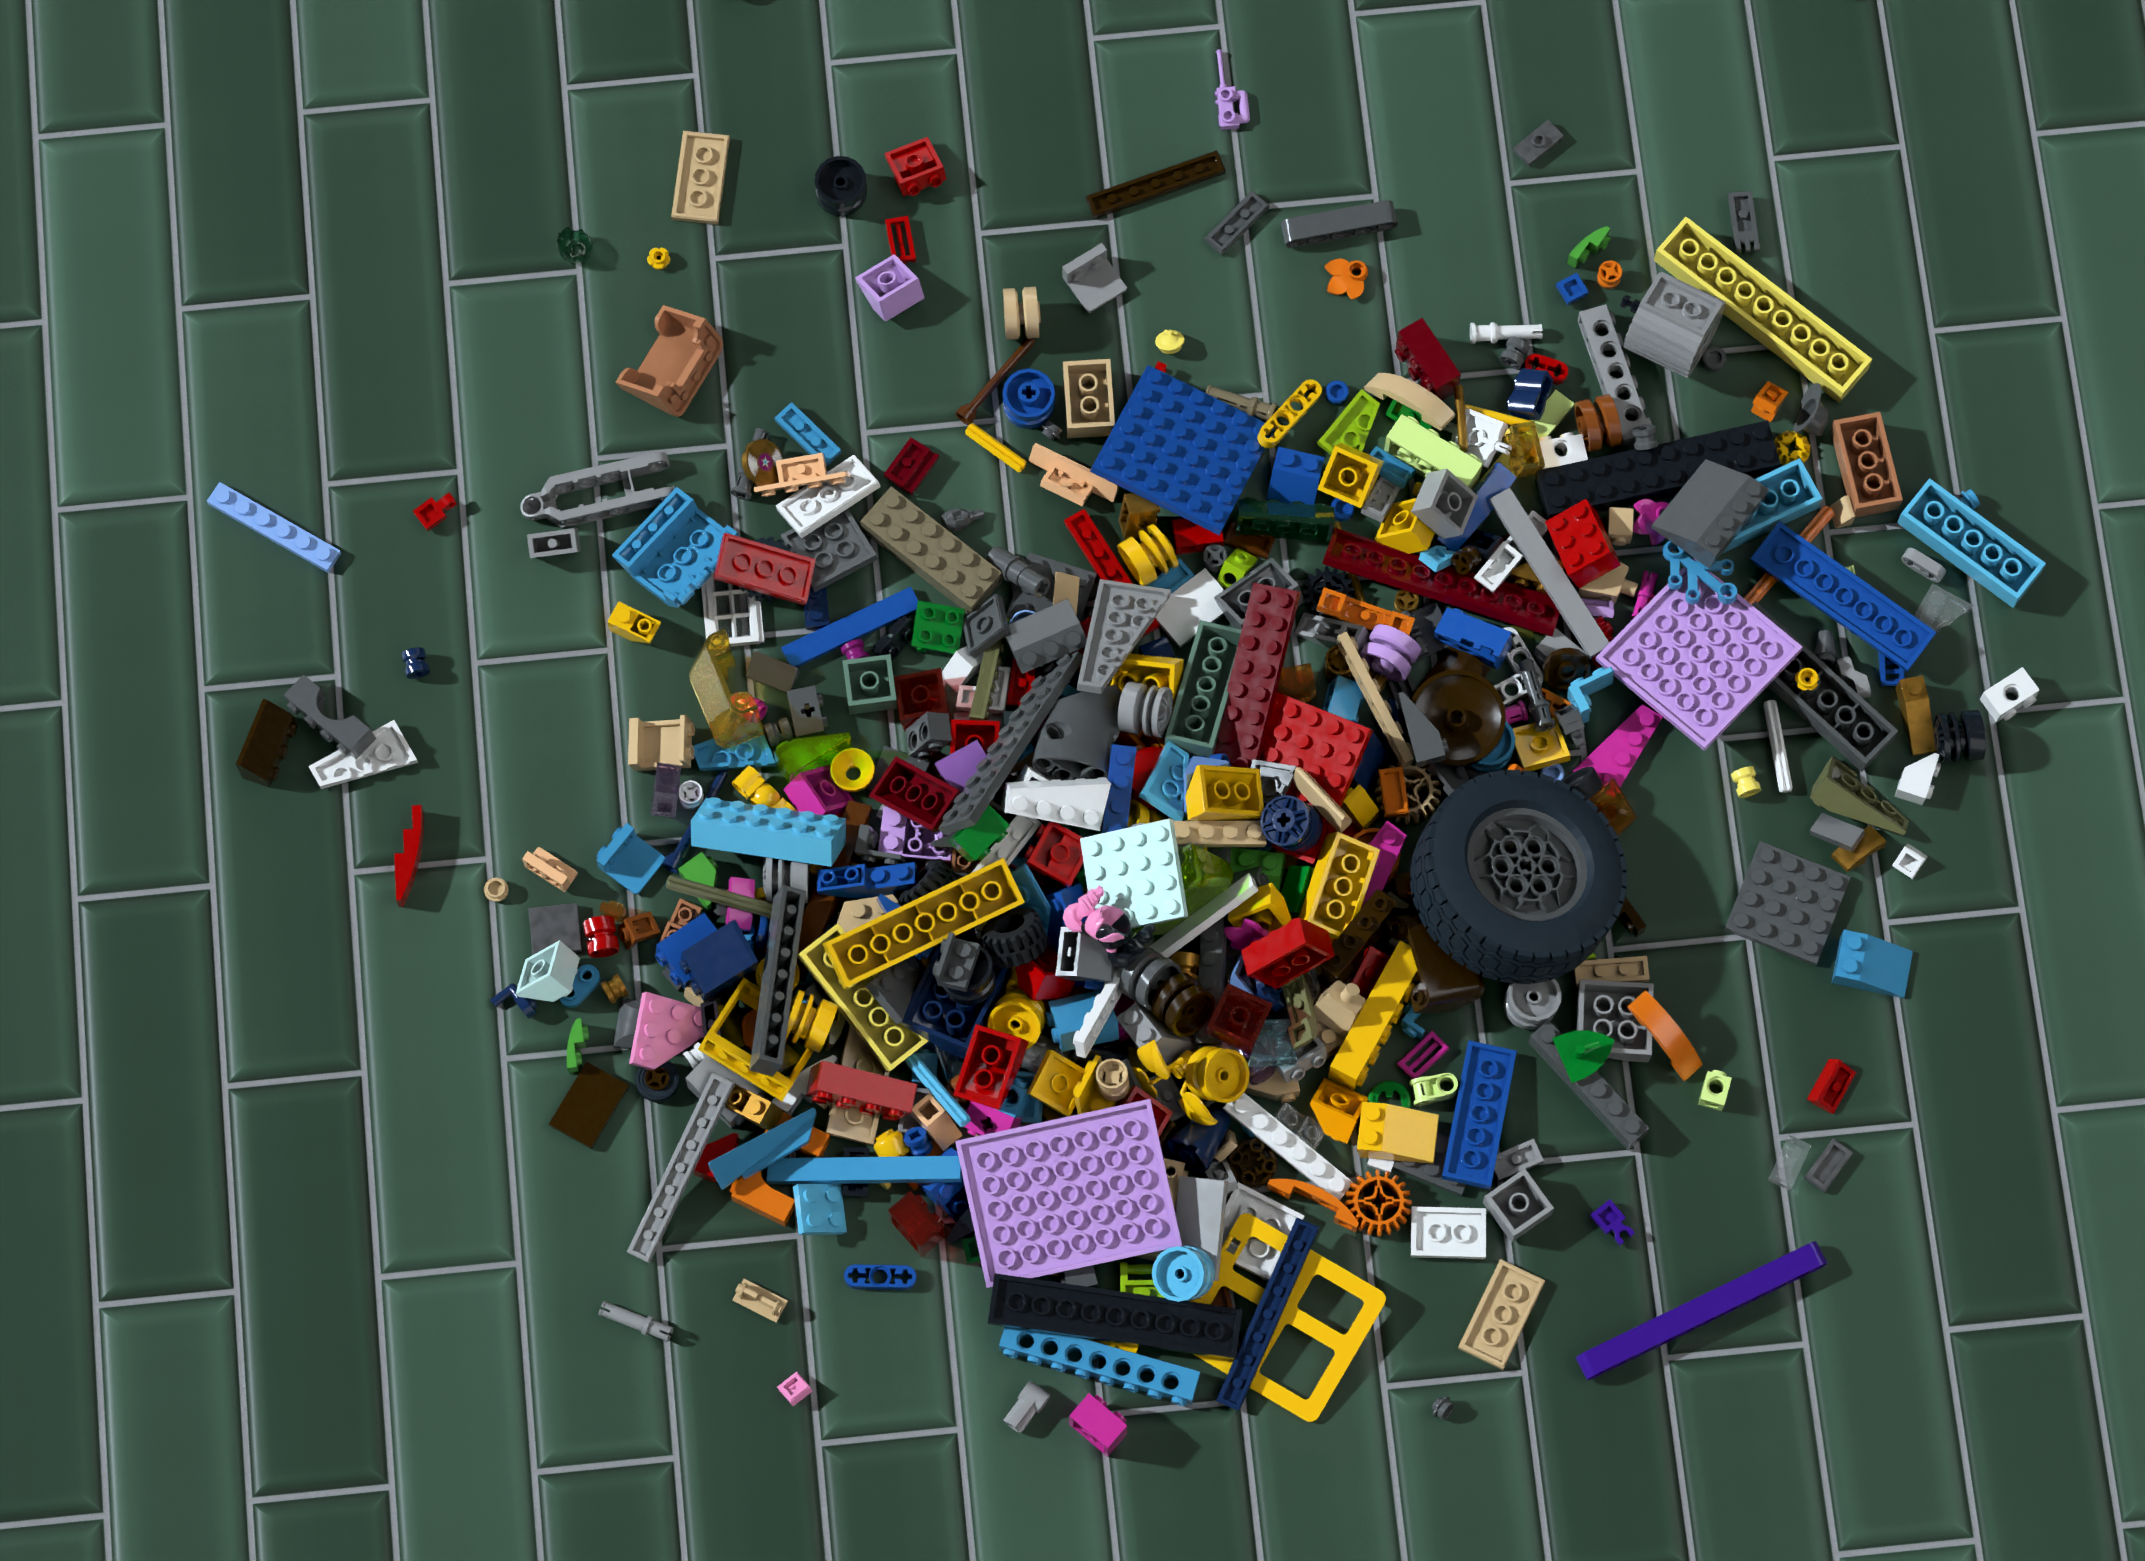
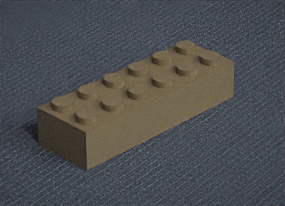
[860,487,1002,614]

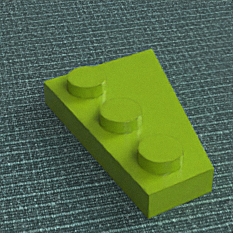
[1317,389,1380,455]

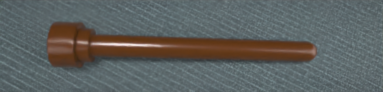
[955,338,1036,425]

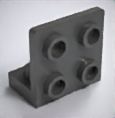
[854,824,910,868]

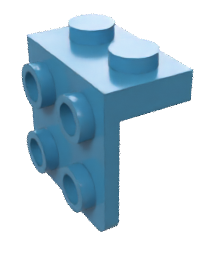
[596,823,665,895]

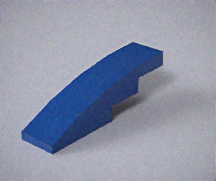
[1435,462,1517,551]

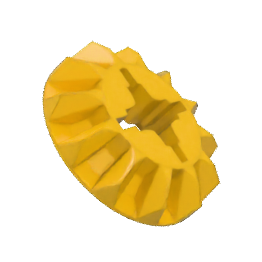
[1774,430,1810,465]

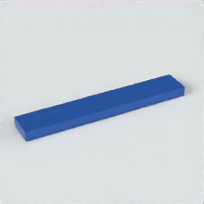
[781,587,918,668]

